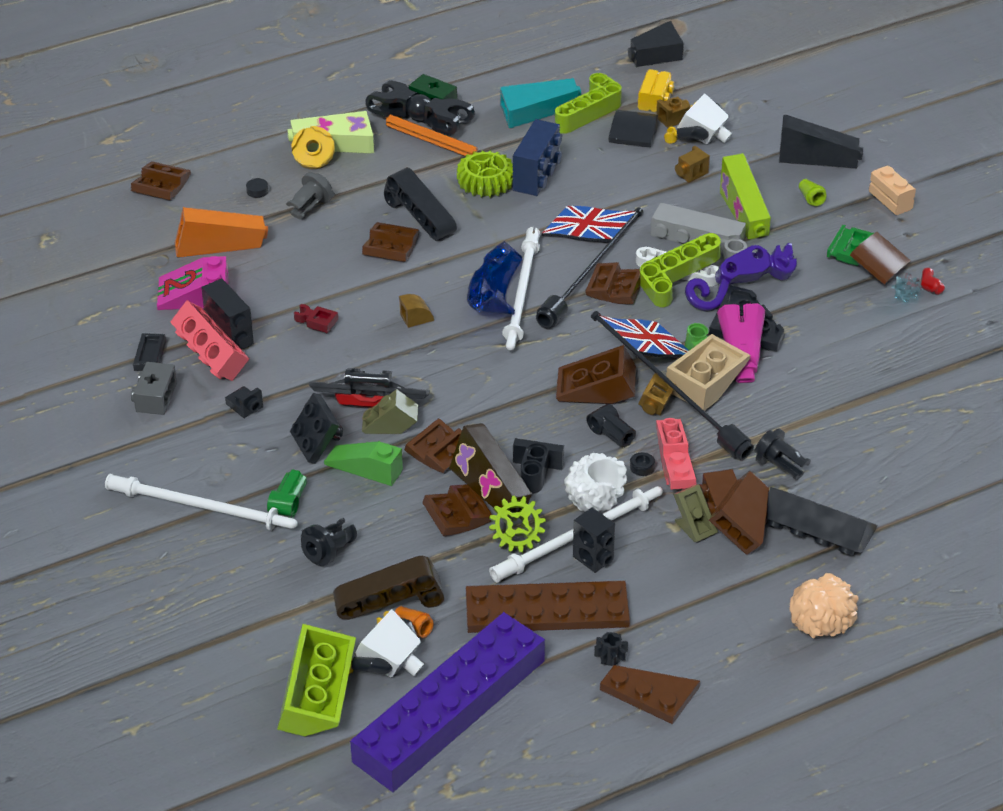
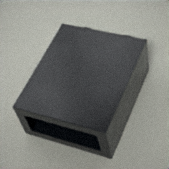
[201,278,254,350]

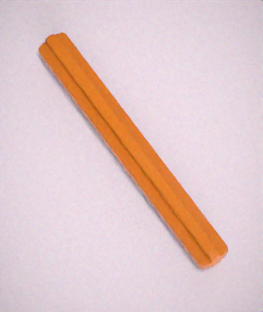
[386,115,478,156]

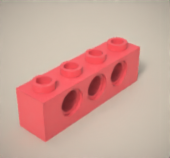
[170,300,249,381]

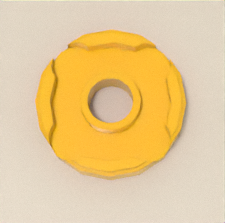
[291,126,335,169]

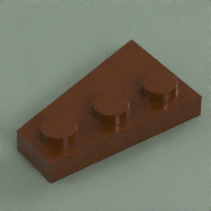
[600,665,700,725]

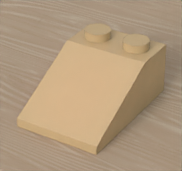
[666,334,750,411]

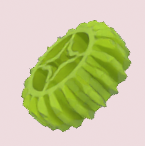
[457,150,513,198]

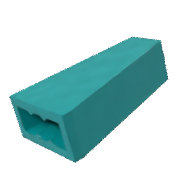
[500,78,581,128]

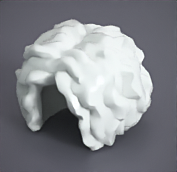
[564,453,627,513]

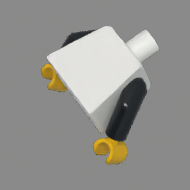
[664,94,732,144]
[349,609,424,677]

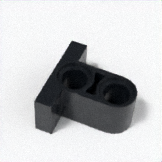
[513,438,564,494]

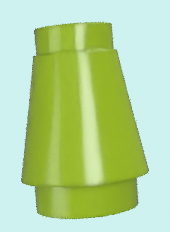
[799,179,827,206]

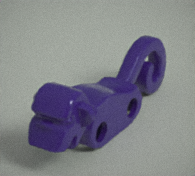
[685,243,797,311]

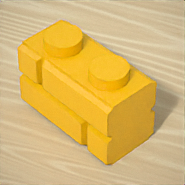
[638,69,675,112]

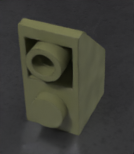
[362,389,418,434]

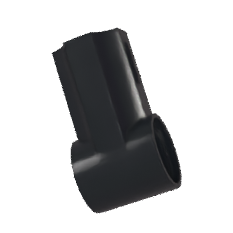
[586,404,636,448]

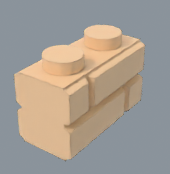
[869,165,916,215]

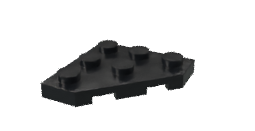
[709,285,784,351]

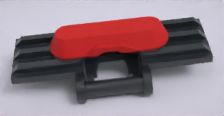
[309,368,430,407]

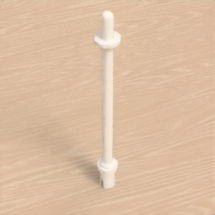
[502,227,540,351]
[105,474,297,531]
[489,486,663,583]

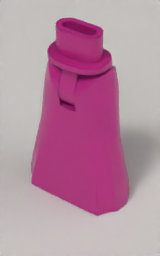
[717,303,765,383]

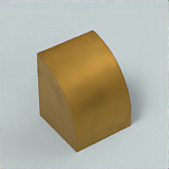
[399,294,434,328]

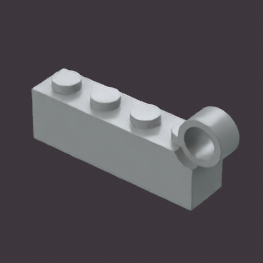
[651,203,747,259]

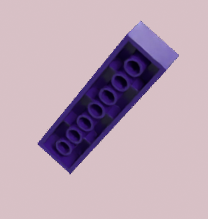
[350,612,545,792]

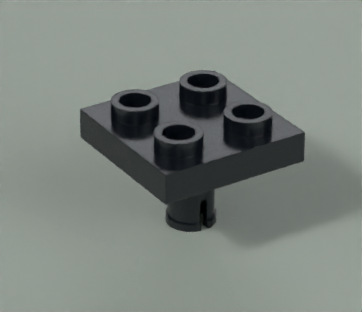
[290,393,343,464]

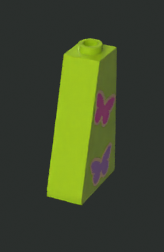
[720,153,771,239]

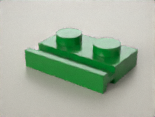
[827,224,874,266]

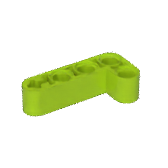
[555,73,622,134]
[640,233,721,307]

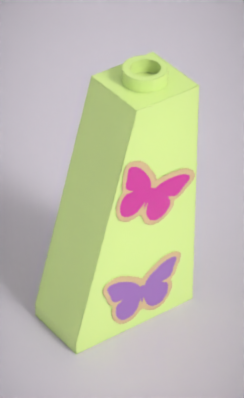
[287,111,374,153]

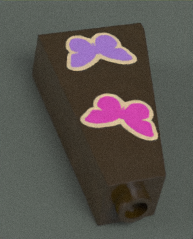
[449,423,532,513]

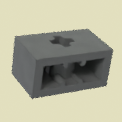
[131,362,177,415]

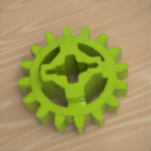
[489,496,546,553]

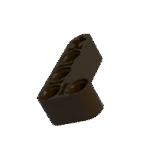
[333,556,445,620]

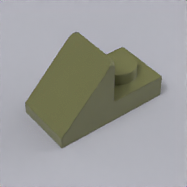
[673,484,718,542]

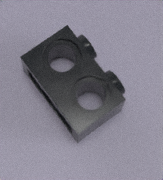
[573,507,615,573]

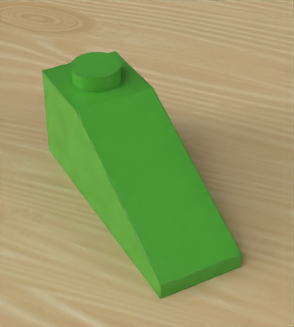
[324,441,403,486]

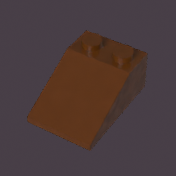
[556,345,636,404]

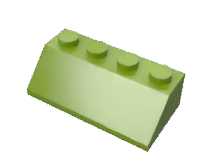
[277,624,356,736]

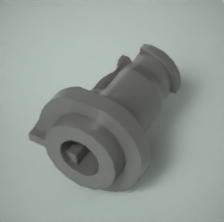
[286,172,335,219]

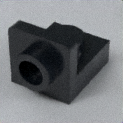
[225,386,263,419]

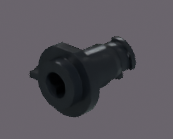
[754,428,811,480]
[301,518,357,566]

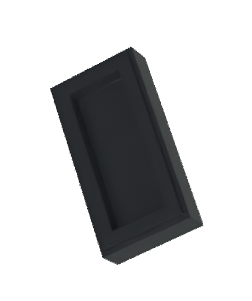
[133,333,166,371]

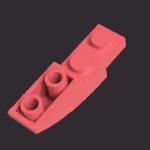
[656,418,696,489]

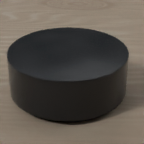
[246,178,268,198]
[630,452,655,476]

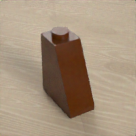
[709,471,769,555]

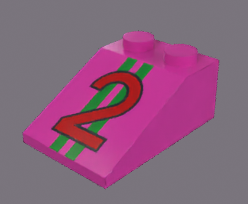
[157,256,228,310]

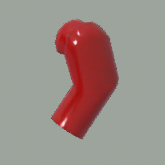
[921,268,945,295]

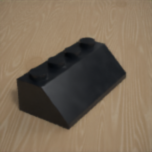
[766,487,877,556]

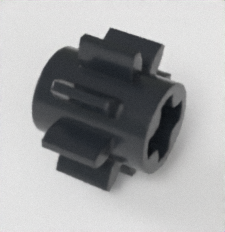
[594,632,628,666]

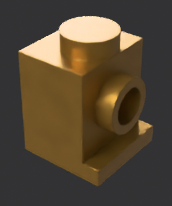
[656,96,690,128]
[675,145,710,183]
[638,373,676,415]

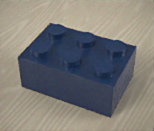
[513,119,562,196]

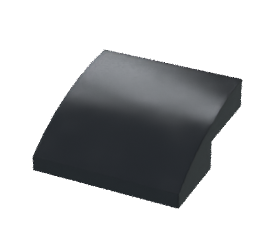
[609,109,658,148]

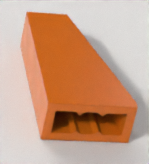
[175,207,268,257]

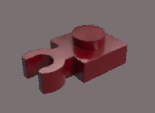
[294,304,338,333]

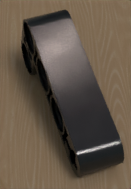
[384,167,457,241]

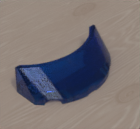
[467,241,523,315]

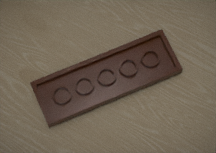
[466,581,630,633]

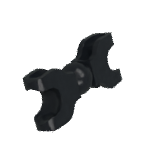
[365,80,475,136]

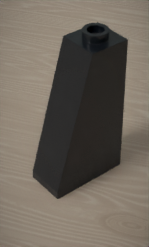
[779,115,863,169]

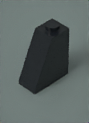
[628,21,684,67]

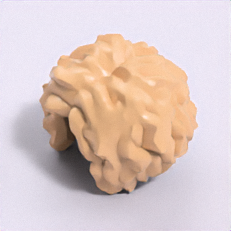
[789,573,858,638]

